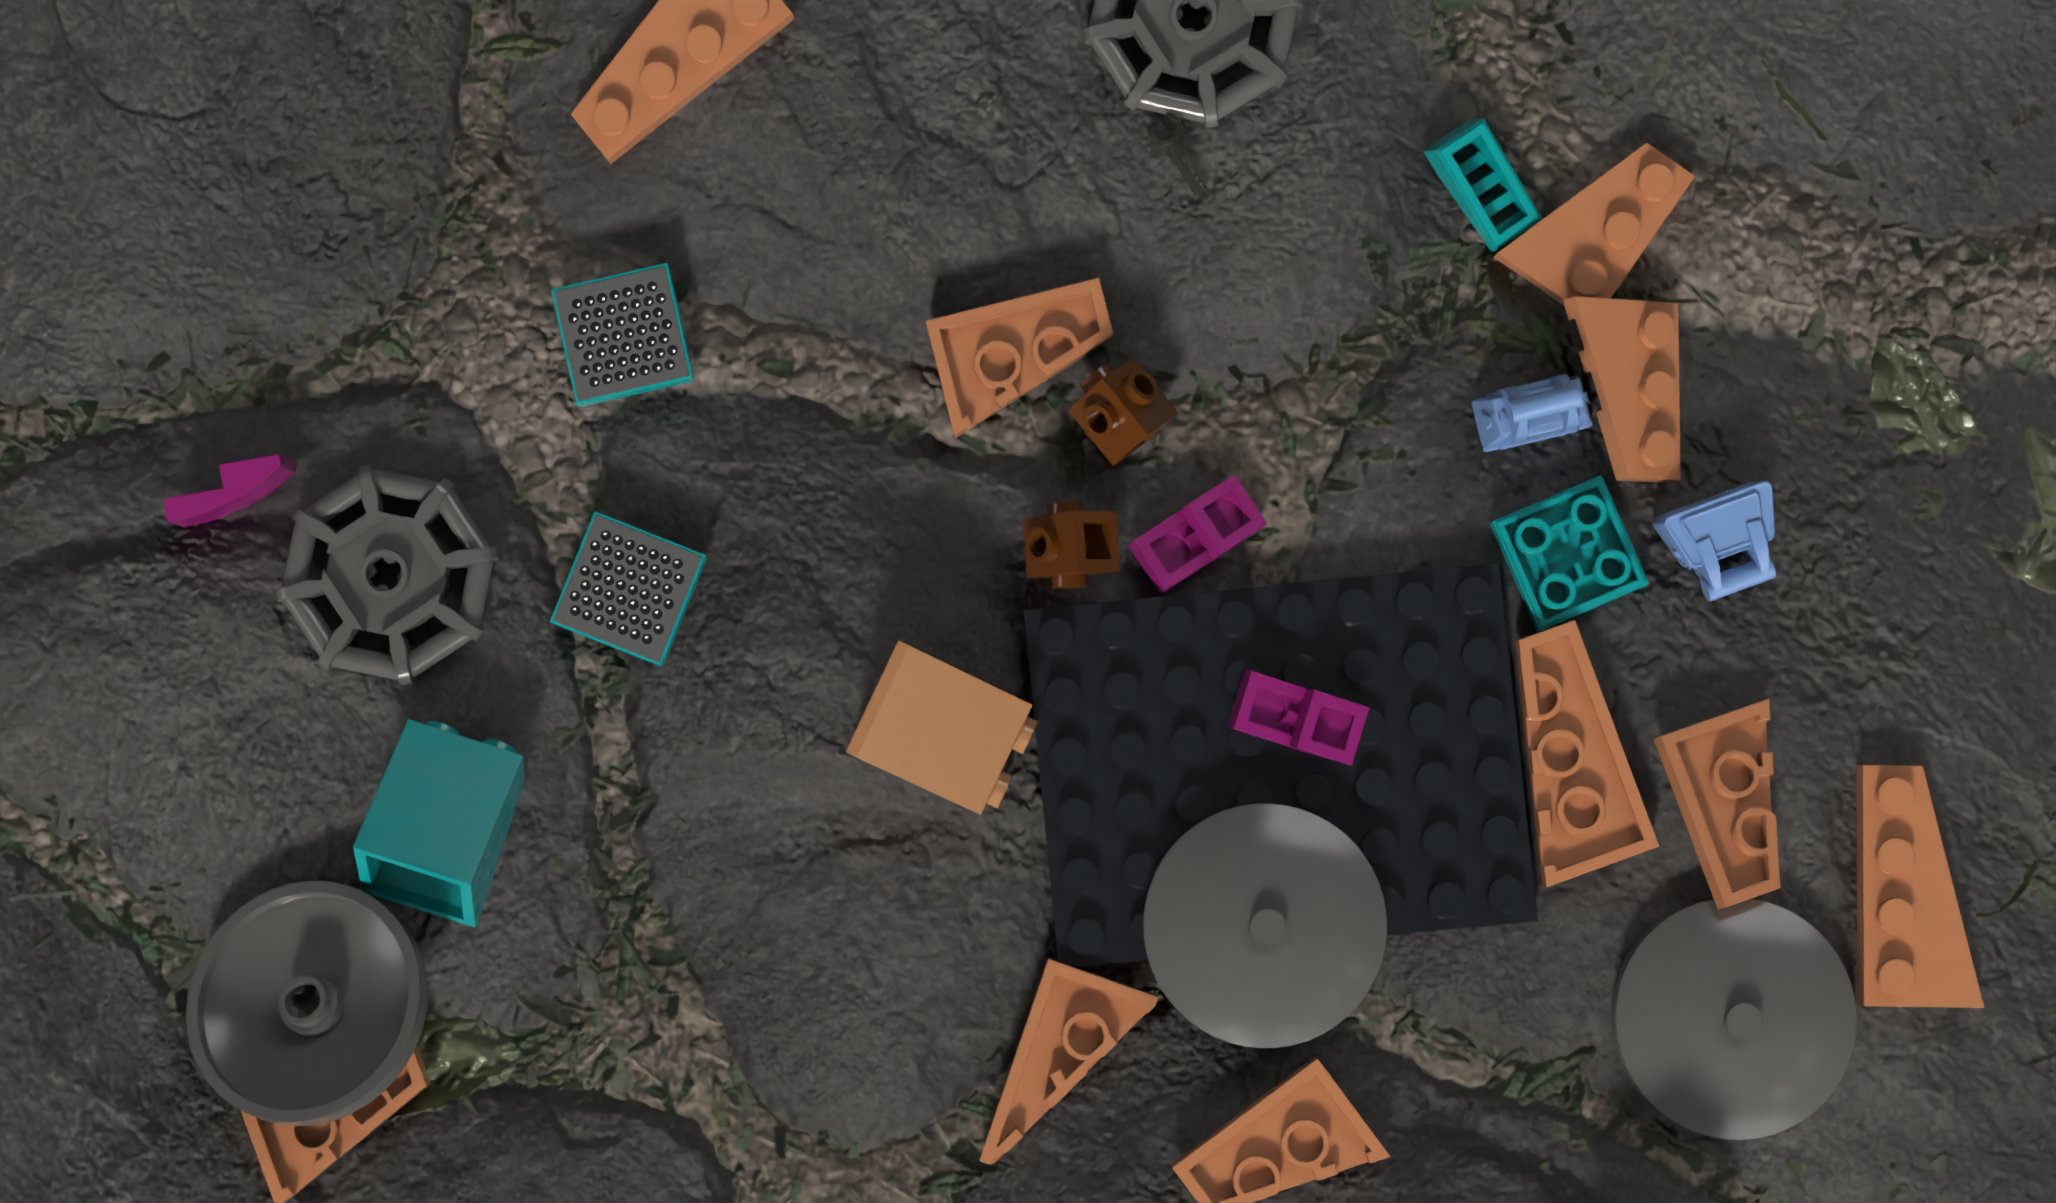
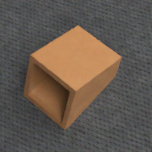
[846,640,1038,815]

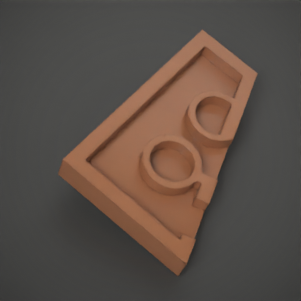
[1494,143,1695,306]
[926,278,1114,438]
[241,1045,431,1203]

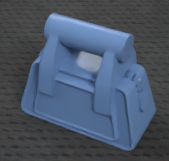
[1471,374,1593,452]
[1652,481,1776,602]

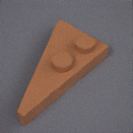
[979,958,1158,1165]

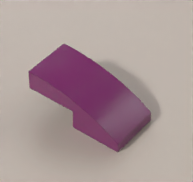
[163,454,296,528]
[1128,474,1267,595]
[1227,670,1369,766]

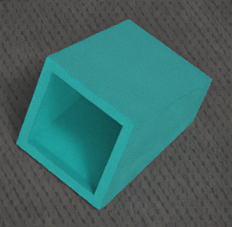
[353,719,525,928]

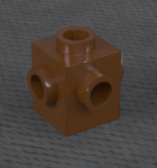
[1068,358,1179,466]
[1023,501,1120,589]

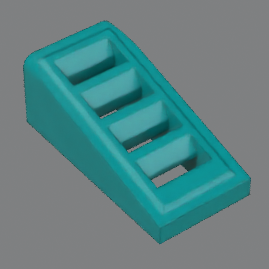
[1423,118,1542,251]

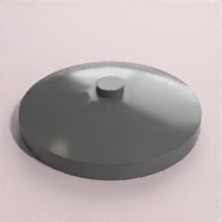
[1143,803,1387,1048]
[186,881,428,1126]
[1611,898,1857,1140]

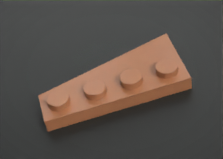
[571,0,794,164]
[1515,620,1659,888]
[1856,765,1984,1008]

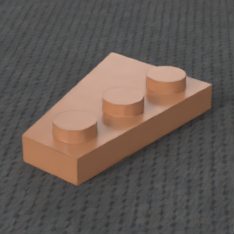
[1563,296,1681,483]
[1654,699,1780,909]
[1171,1056,1390,1203]

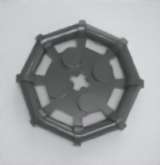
[1083,0,1304,128]
[275,464,499,686]

